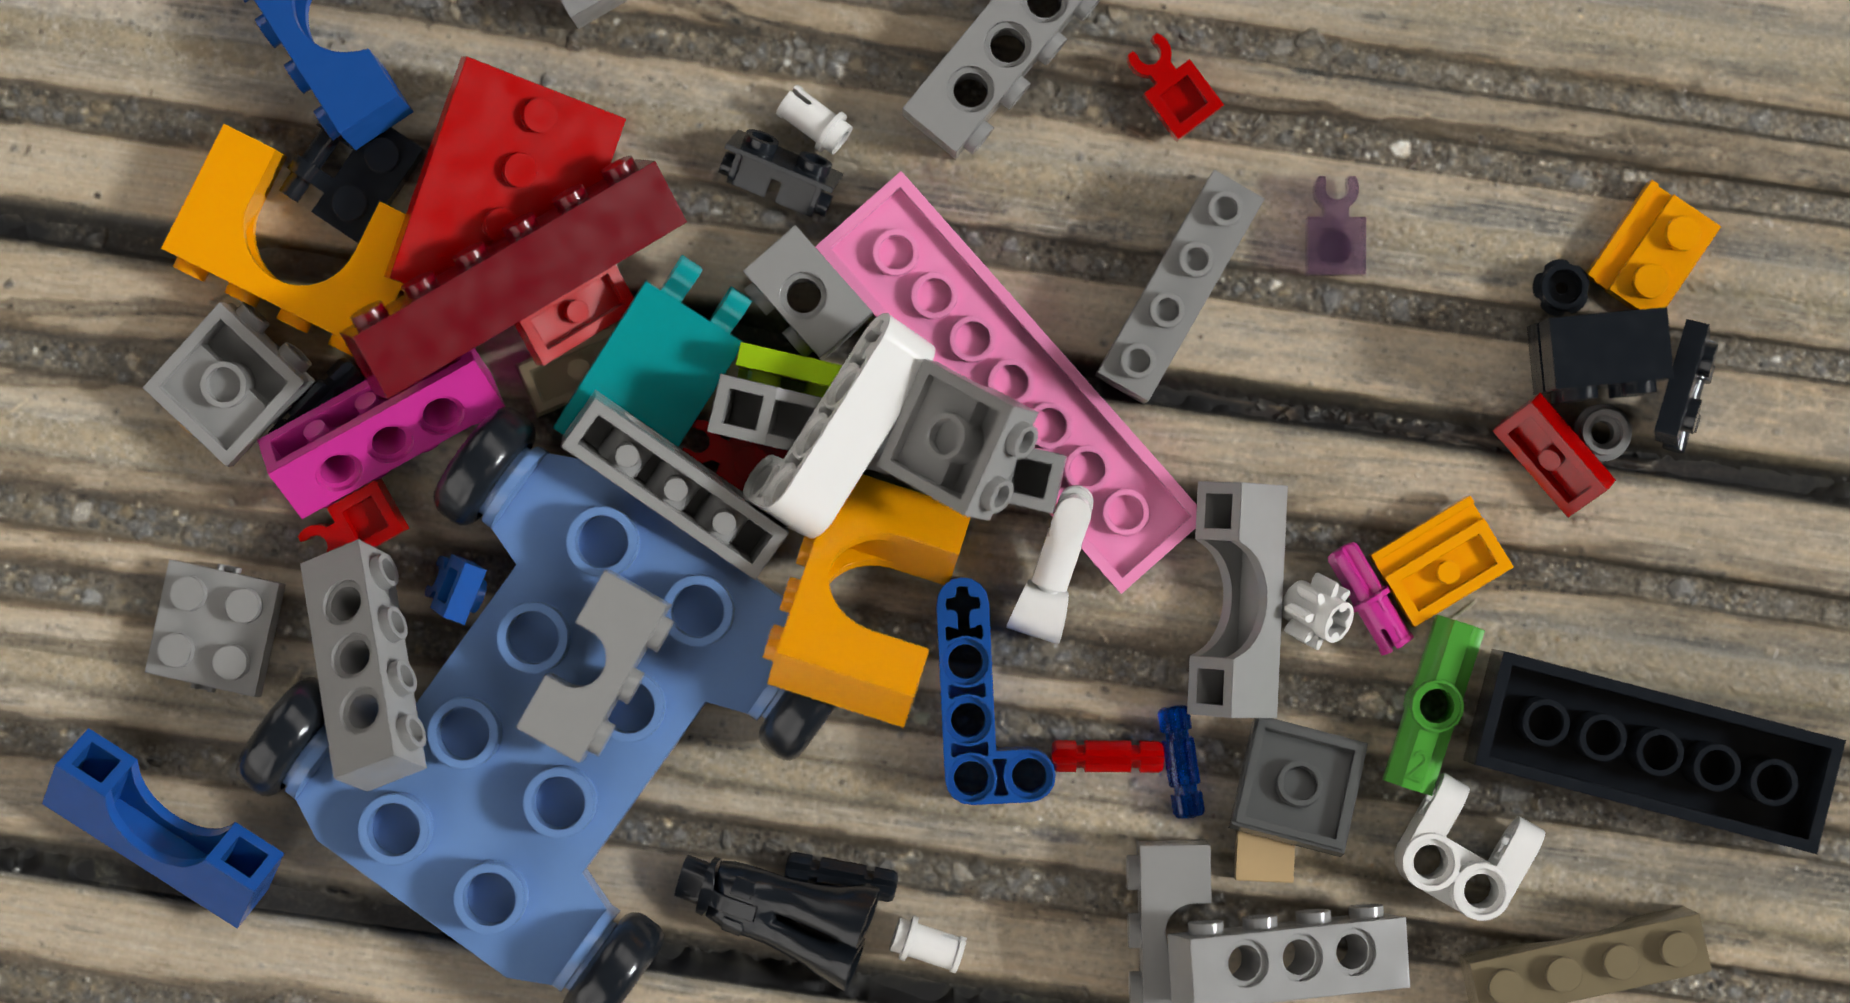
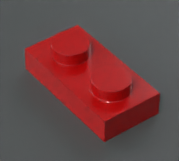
[514,265,634,366]
[1493,393,1616,518]

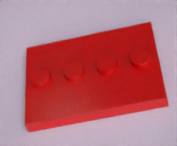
[384,56,626,284]

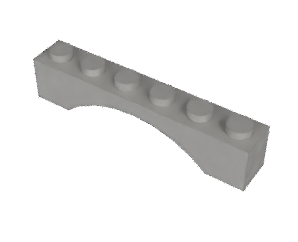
[707,374,1067,514]

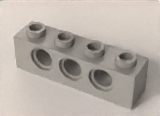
[902,0,1101,160]
[1094,170,1265,404]
[561,390,789,580]
[300,539,427,792]
[1167,904,1410,1003]

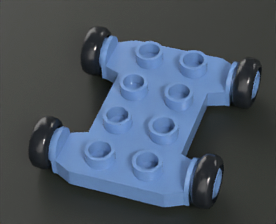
[236,407,836,1003]

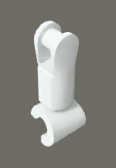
[1006,485,1094,644]

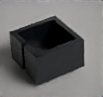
[1527,307,1674,404]

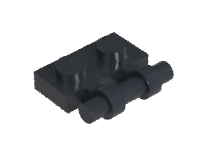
[279,121,427,244]
[1654,319,1718,454]

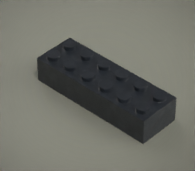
[1463,649,1846,854]

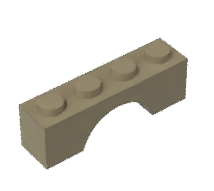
[1458,906,1712,1003]

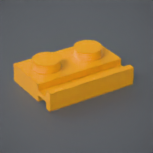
[1586,180,1722,310]
[1368,495,1514,627]

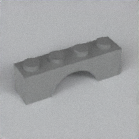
[1187,481,1288,718]

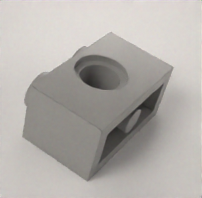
[743,225,873,361]

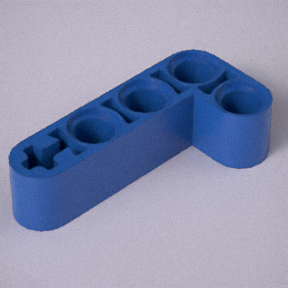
[936,577,1056,805]

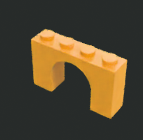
[161,124,406,356]
[763,474,971,728]

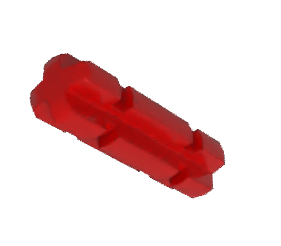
[1051,740,1165,773]

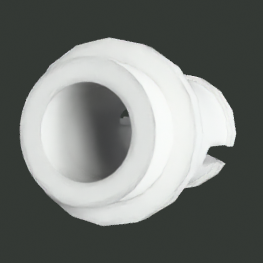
[776,85,853,155]
[889,916,967,973]

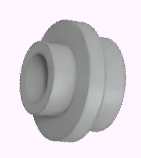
[1573,404,1632,461]

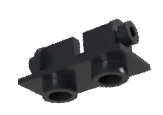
[718,129,844,218]

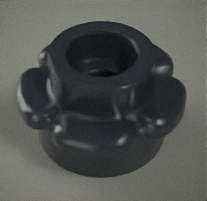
[1532,259,1590,316]

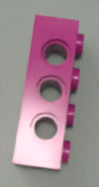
[257,348,505,519]

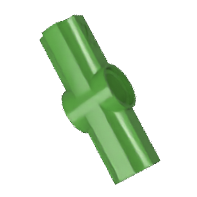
[1382,615,1485,796]

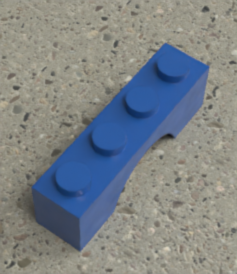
[243,0,414,150]
[42,728,285,929]

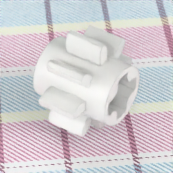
[1282,573,1354,650]

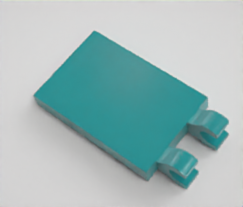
[553,255,752,447]

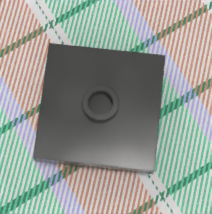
[1228,718,1368,857]

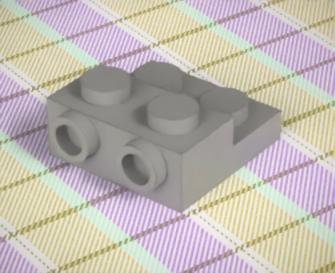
[142,302,316,467]
[877,358,1039,521]

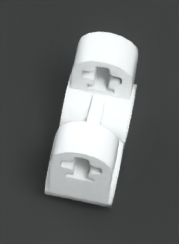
[1394,773,1545,921]

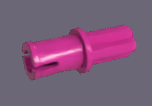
[1328,542,1414,655]

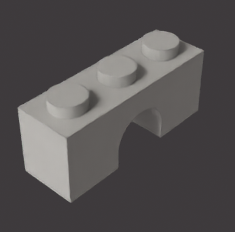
[516,570,675,763]
[1126,840,1212,1003]

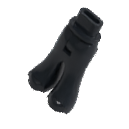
[674,855,881,991]

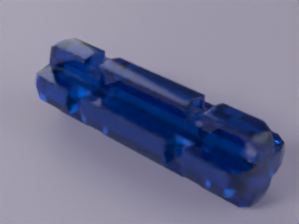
[1158,705,1205,819]

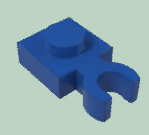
[425,554,487,625]

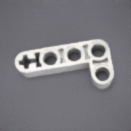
[743,313,935,538]

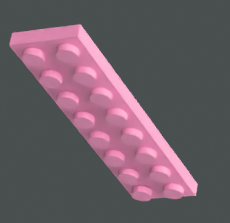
[815,171,1197,594]

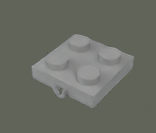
[145,559,286,697]

